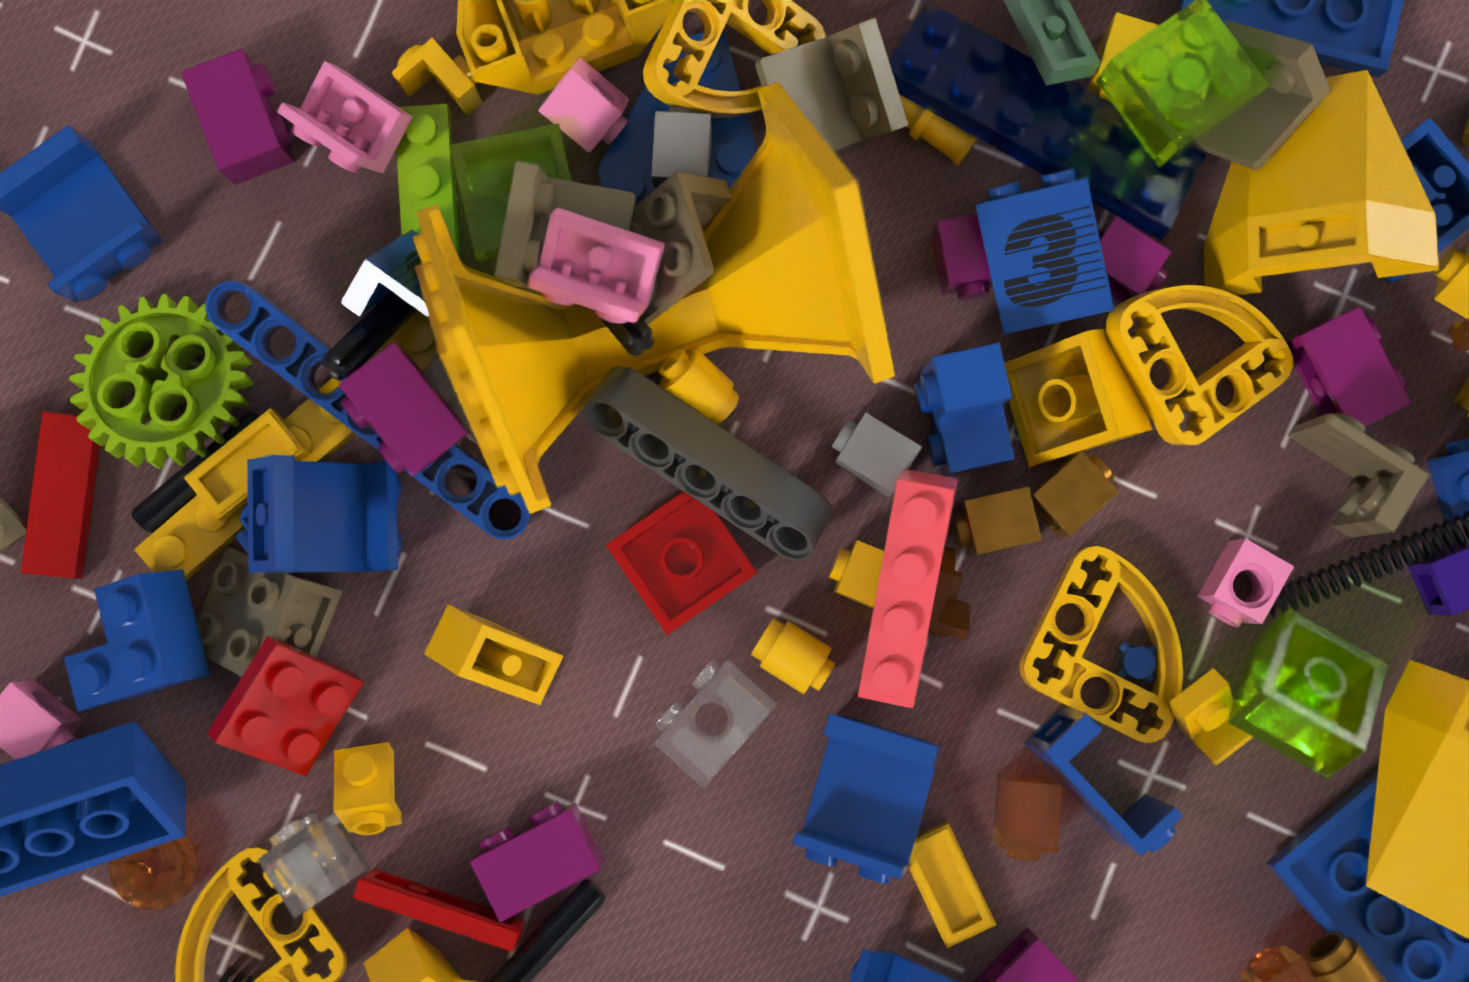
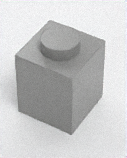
[651,106,712,190]
[832,412,922,497]

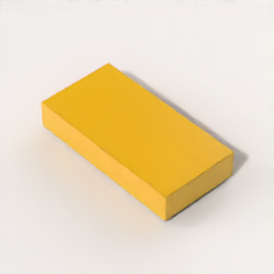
[184,408,309,521]
[908,821,997,949]

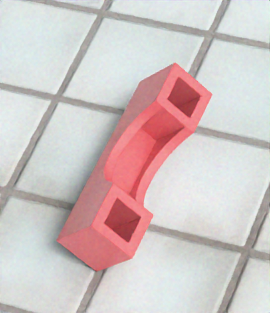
[858,468,958,708]

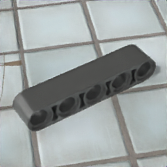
[582,366,832,561]

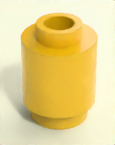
[659,347,739,425]
[750,617,836,694]

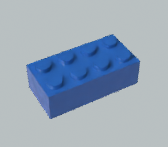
[0,721,186,897]

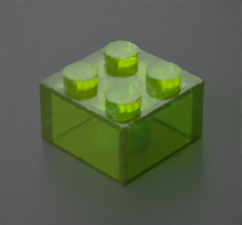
[1096,0,1269,168]
[449,124,572,263]
[1227,609,1388,779]

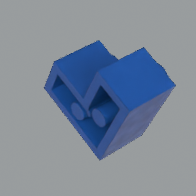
[1384,118,1469,284]
[914,343,1015,477]
[64,569,210,712]

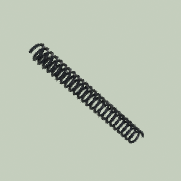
[1270,511,1469,620]

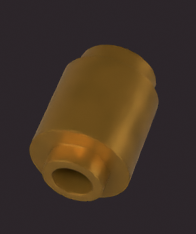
[1304,931,1388,982]

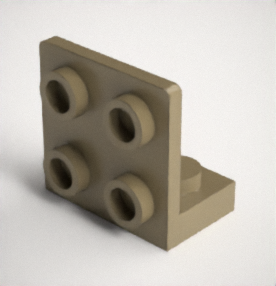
[755,18,909,151]
[1176,20,1331,170]
[495,161,636,290]
[630,171,732,324]
[1287,413,1429,538]
[196,547,343,677]

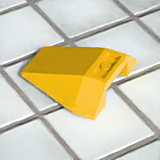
[456,0,675,95]
[1204,70,1439,296]
[1365,660,1469,939]

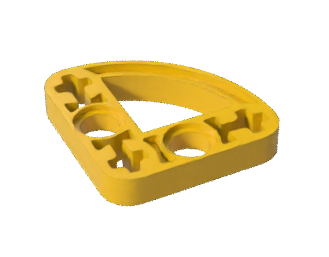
[643,0,826,118]
[1105,285,1293,445]
[1019,546,1183,743]
[175,847,347,982]

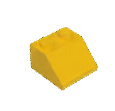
[1004,328,1153,467]

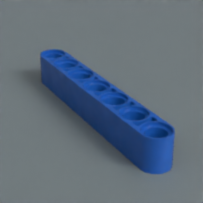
[205,281,530,540]

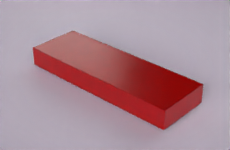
[21,412,100,579]
[353,868,526,952]

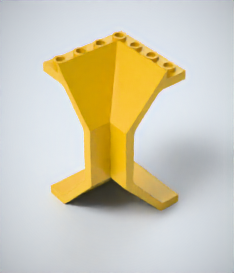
[413,82,895,514]

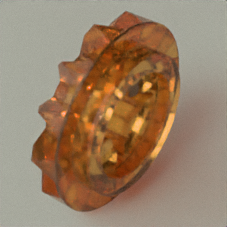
[109,828,201,910]

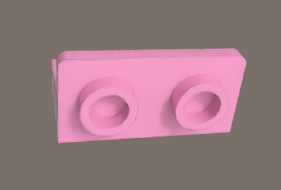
[277,61,413,174]
[527,207,665,323]

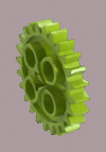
[69,294,254,469]

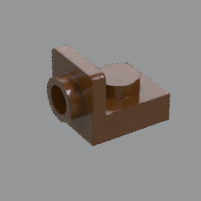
[929,546,970,639]

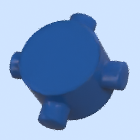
[1116,641,1156,684]

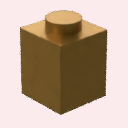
[1030,451,1119,538]
[952,486,1042,557]

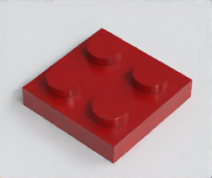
[606,491,757,635]
[207,636,364,776]

